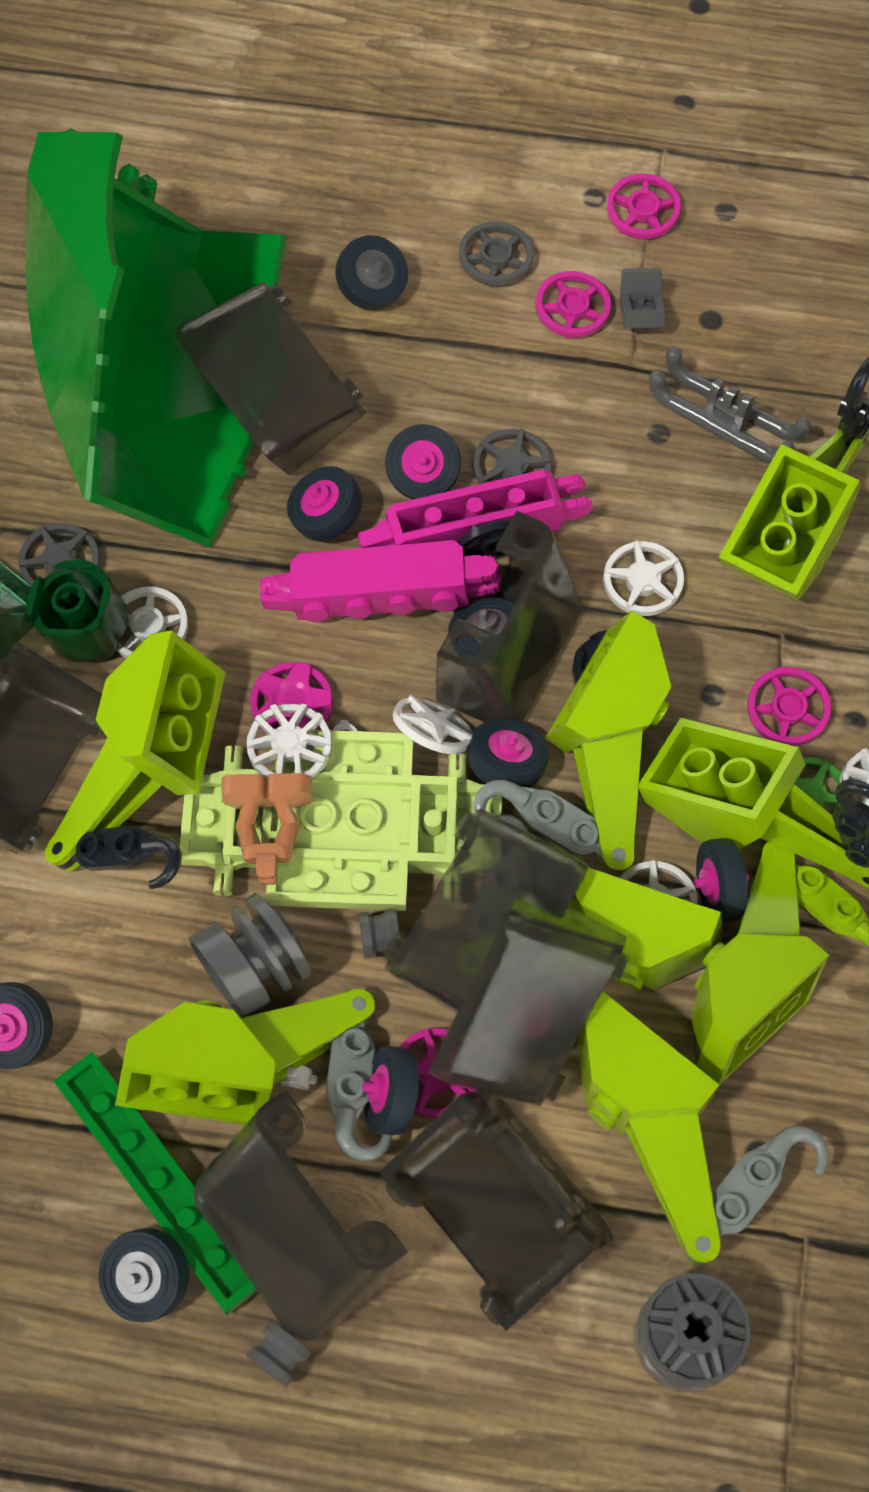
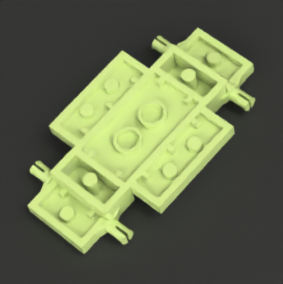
[180,730,502,911]

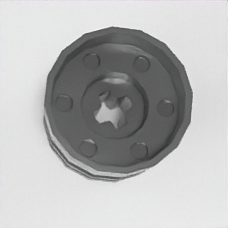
[188,893,311,1018]
[634,1273,751,1392]

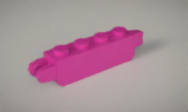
[358,470,594,550]
[260,540,502,622]

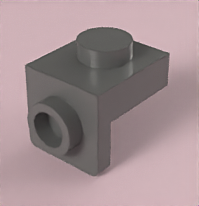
[619,268,665,331]

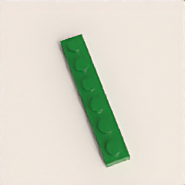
[53,1051,267,1316]

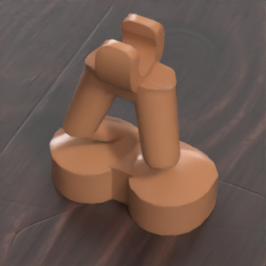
[221,773,312,885]

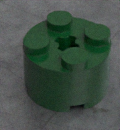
[26,559,128,662]

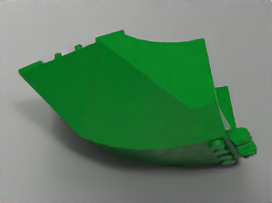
[25,128,291,548]

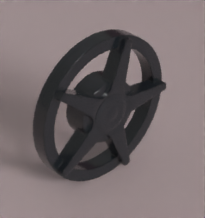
[457,516,537,560]

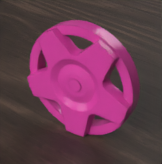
[250,662,333,735]

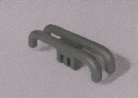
[649,347,812,464]

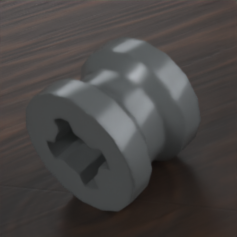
[358,908,402,959]
[246,1322,311,1387]

